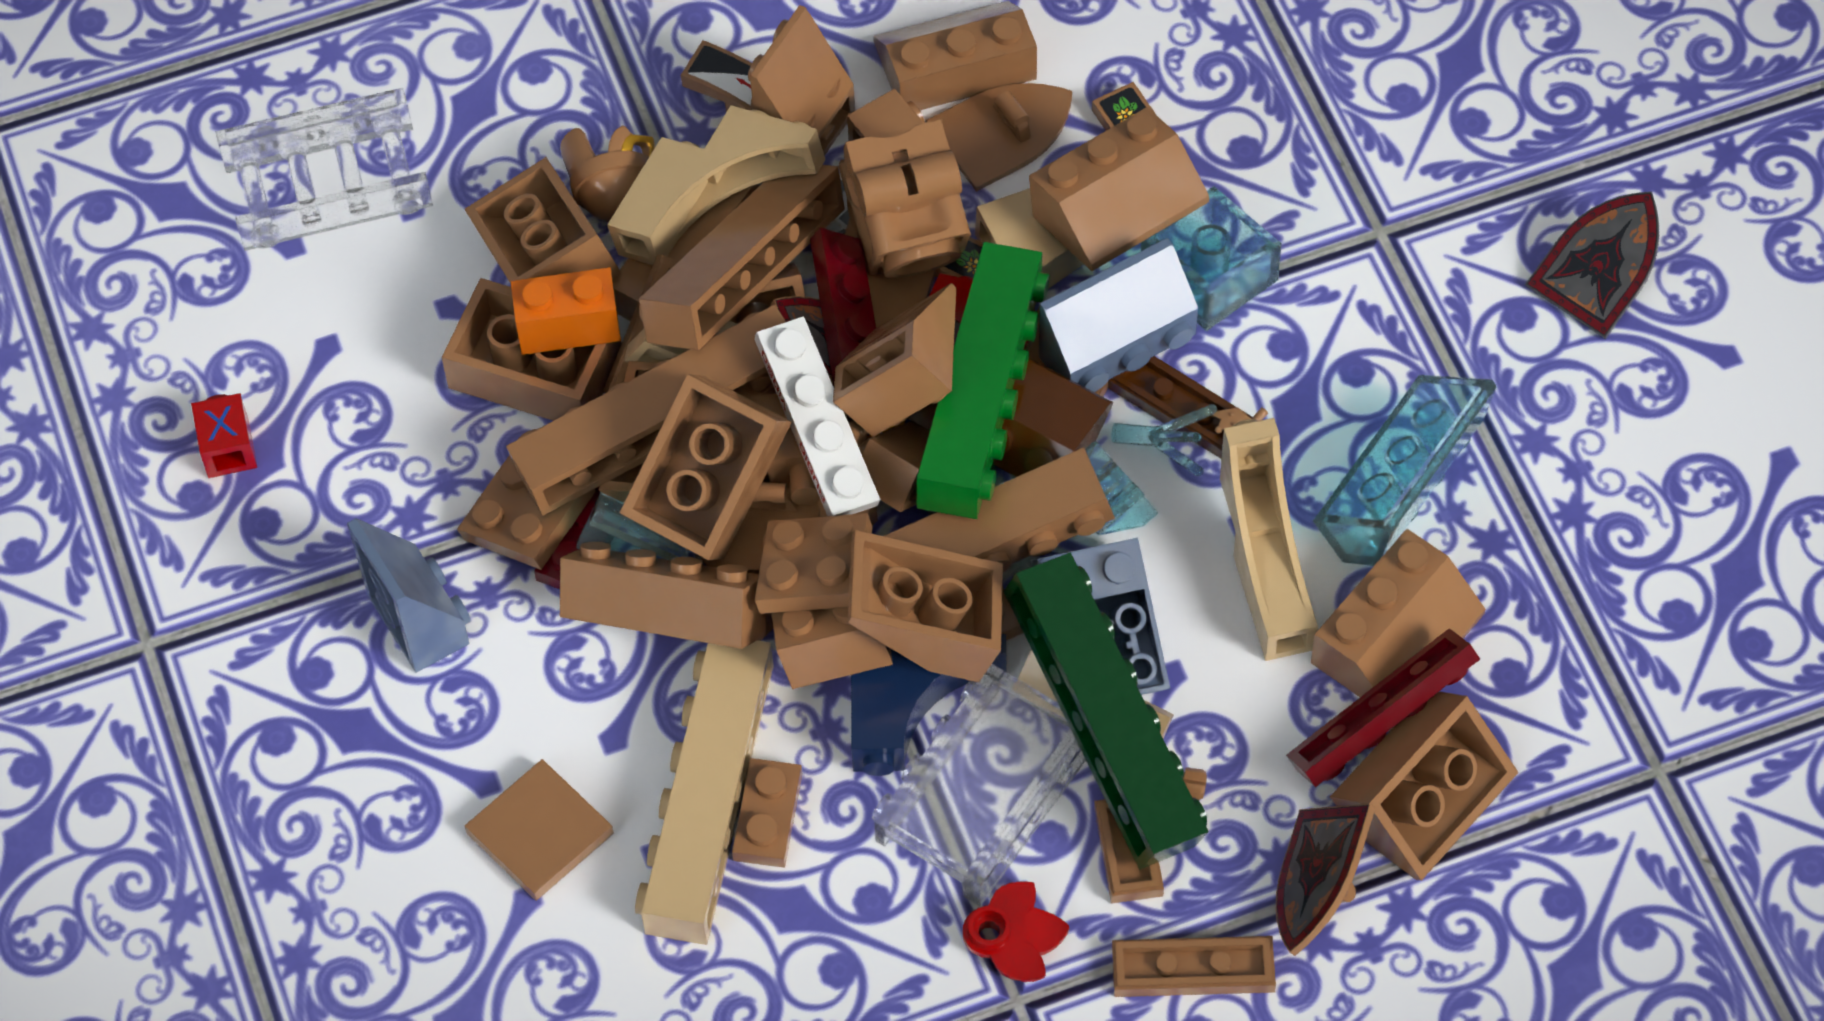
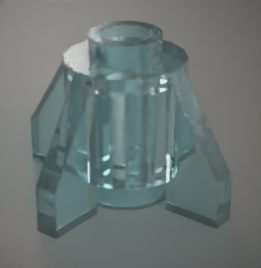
[1085,440,1158,536]

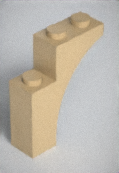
[607,105,825,265]
[1220,418,1318,661]

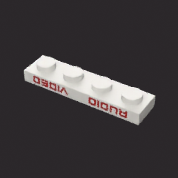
[754,316,880,516]

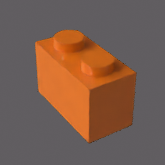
[511,267,621,355]

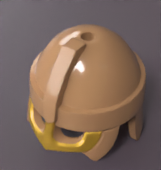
[560,126,655,222]

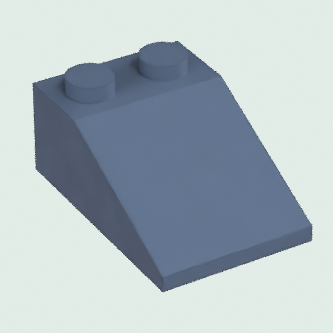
[347,518,471,673]

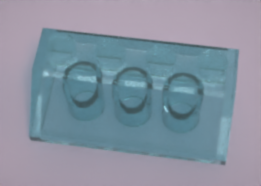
[1313,375,1497,566]

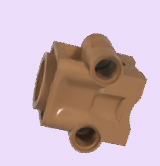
[838,119,971,278]

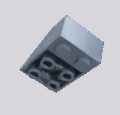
[1031,537,1170,695]

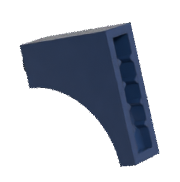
[851,634,1007,776]

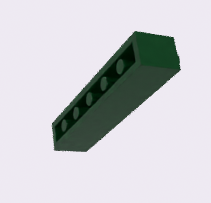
[1003,552,1209,870]

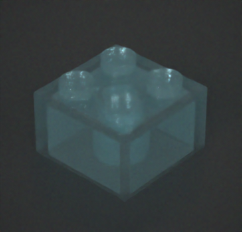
[1141,186,1282,331]

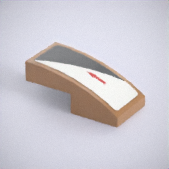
[680,40,753,112]

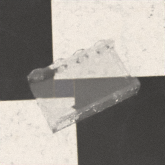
[872,664,1086,907]

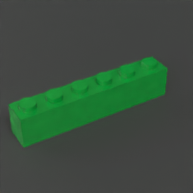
[917,242,1050,519]

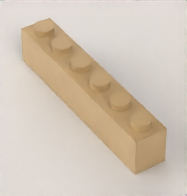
[635,640,774,945]

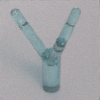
[1111,404,1217,476]

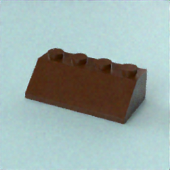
[907,319,1114,477]

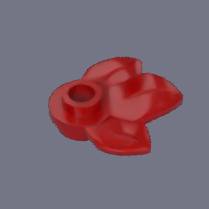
[963,881,1069,982]

